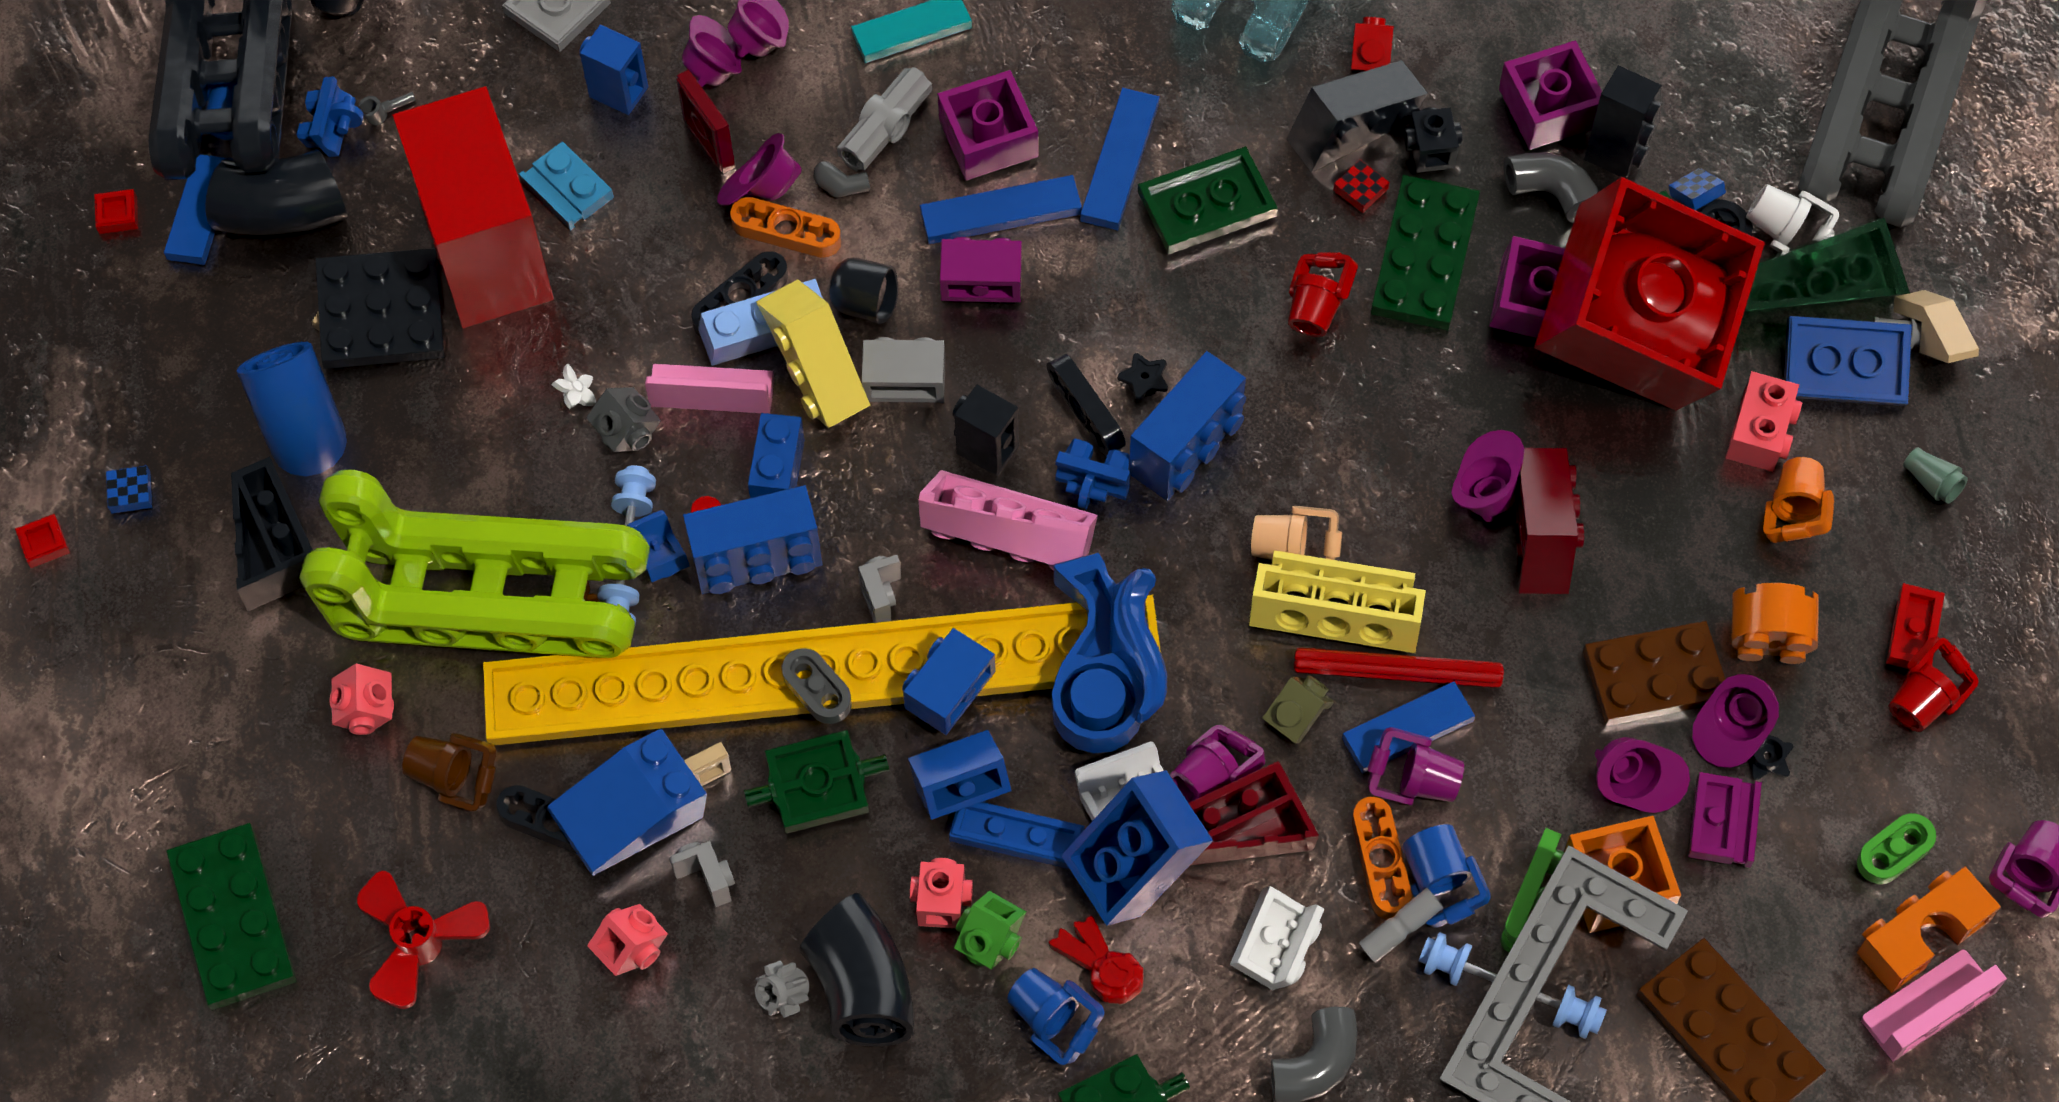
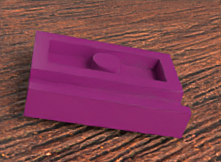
[1688,772,1762,868]

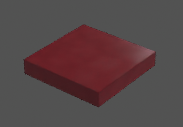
[676,69,735,174]

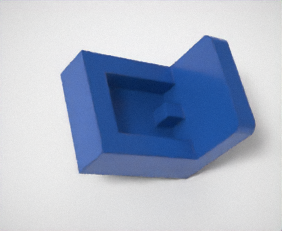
[627,510,690,582]

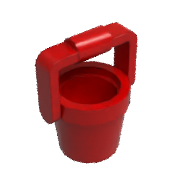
[1288,252,1358,337]
[1888,637,1979,732]

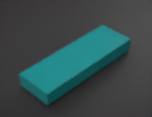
[851,0,972,63]

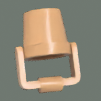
[1251,506,1342,560]

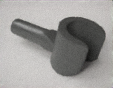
[359,92,416,126]

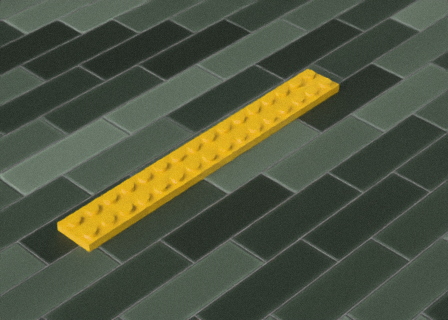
[483,595,1161,746]

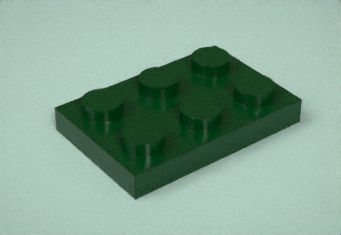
[1138,146,1278,255]

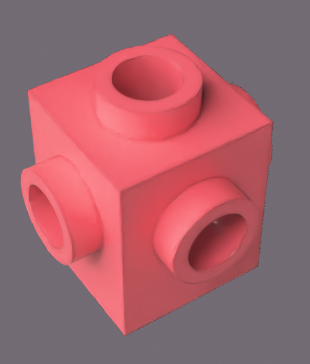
[329,663,394,735]
[910,858,973,928]
[587,904,668,976]

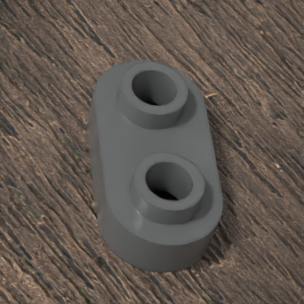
[782,648,852,724]

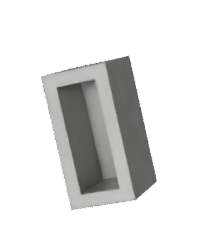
[862,337,945,403]

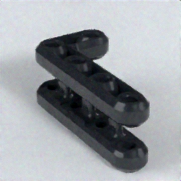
[148,0,292,180]

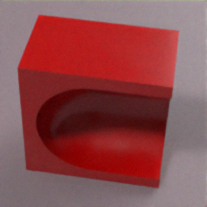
[392,86,554,328]
[1534,177,1765,411]

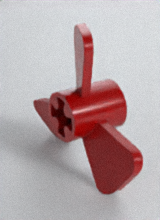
[357,871,490,1009]

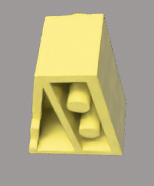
[756,279,870,428]

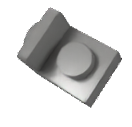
[858,555,901,623]

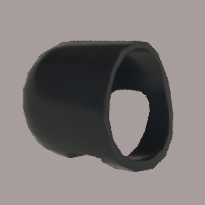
[829,257,899,324]

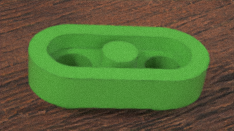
[1857,813,1936,884]

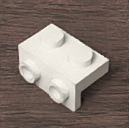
[1075,742,1164,821]
[1230,886,1324,990]

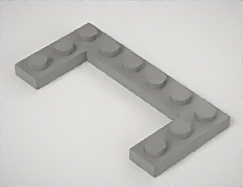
[1440,845,1688,1102]

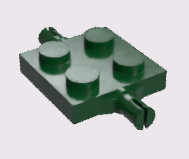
[744,730,890,834]
[1058,1054,1190,1102]

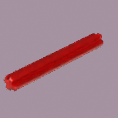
[1294,647,1504,687]

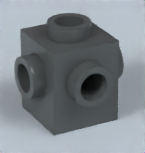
[586,387,661,452]

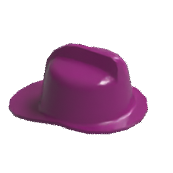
[727,0,789,58]
[681,15,742,87]
[717,133,802,206]
[1451,430,1525,523]
[1692,674,1779,768]
[1594,737,1690,813]

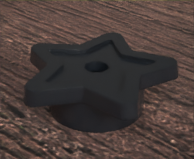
[1117,353,1168,400]
[1747,735,1794,780]

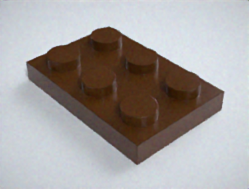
[1583,621,1725,726]

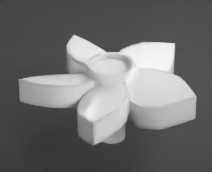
[551,364,596,409]

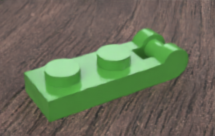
[1500,828,1564,952]

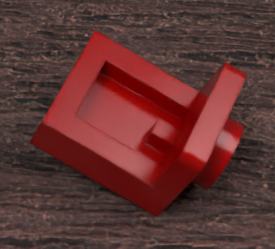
[1351,17,1394,71]

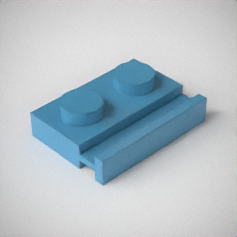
[519,141,614,231]

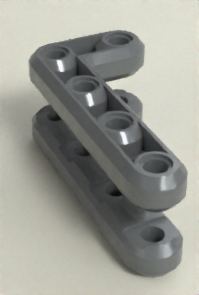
[1798,0,1988,227]

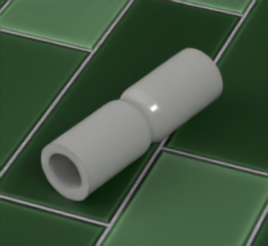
[1359,888,1444,963]

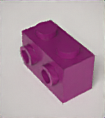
[940,237,1022,302]

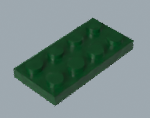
[1371,175,1480,331]
[166,823,297,1011]

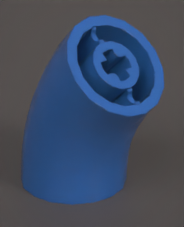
[236,342,347,476]

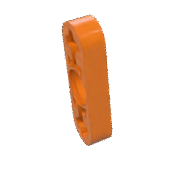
[730,197,841,258]
[1352,797,1412,920]

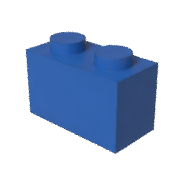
[579,24,649,115]
[748,413,805,498]
[902,628,996,735]
[908,730,1012,820]

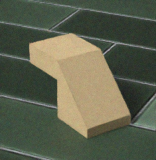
[1894,290,1979,363]

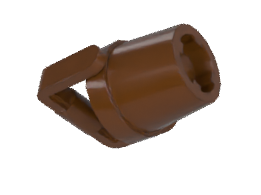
[402,733,496,811]

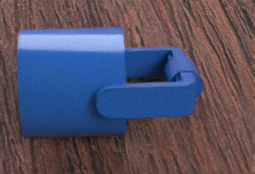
[1401,824,1491,928]

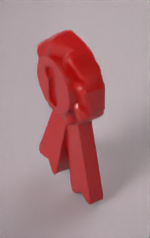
[1048,916,1144,1004]

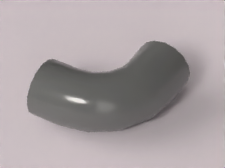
[1503,152,1599,223]
[1271,1007,1358,1102]

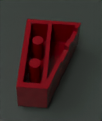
[1514,448,1584,594]
[1189,761,1319,865]

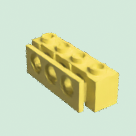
[1249,550,1426,653]

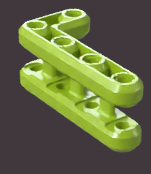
[300,470,650,658]

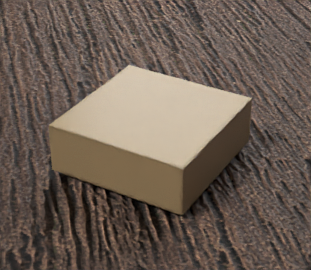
[684,742,731,786]

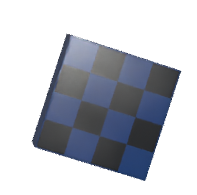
[1669,168,1726,210]
[106,465,152,514]

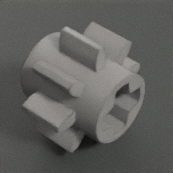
[755,961,809,1018]

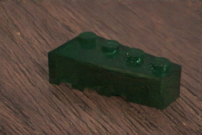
[1745,218,1911,311]

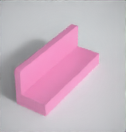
[645,364,774,414]
[1861,950,2007,1062]

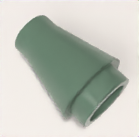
[1903,447,1968,504]

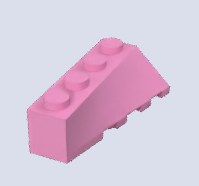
[918,470,1098,570]

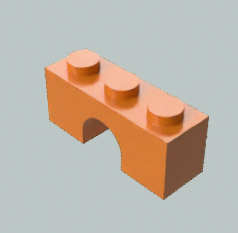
[1857,866,2001,993]

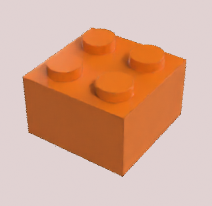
[1564,815,1681,933]

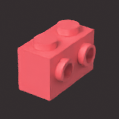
[1725,371,1802,472]

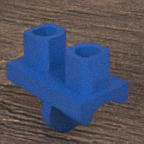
[296,76,364,157]
[1055,439,1130,510]

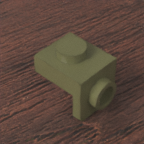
[1262,675,1334,743]

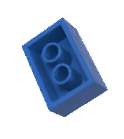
[1129,351,1247,501]
[683,485,823,595]
[1061,770,1213,926]

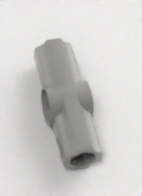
[837,67,932,171]

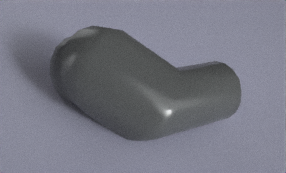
[813,161,870,198]

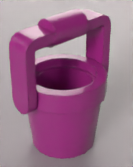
[1170,725,1265,803]
[1367,727,1464,805]
[1989,820,2059,918]

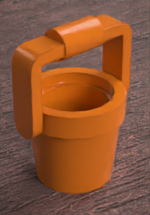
[1763,457,1834,543]

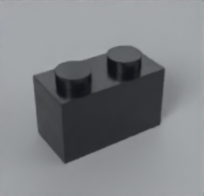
[952,384,1019,477]

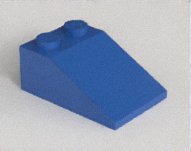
[547,728,707,876]

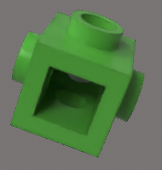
[954,891,1026,970]

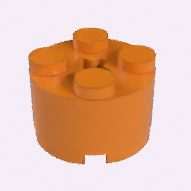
[1731,583,1819,664]

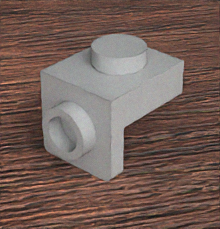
[670,841,735,907]

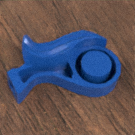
[1052,553,1168,753]

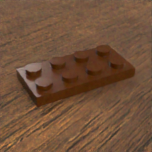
[1636,938,1827,1102]

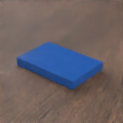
[1784,316,1912,406]

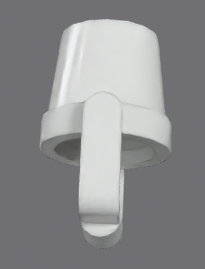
[1746,184,1839,266]

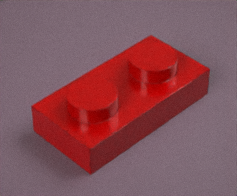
[1886,583,1945,669]

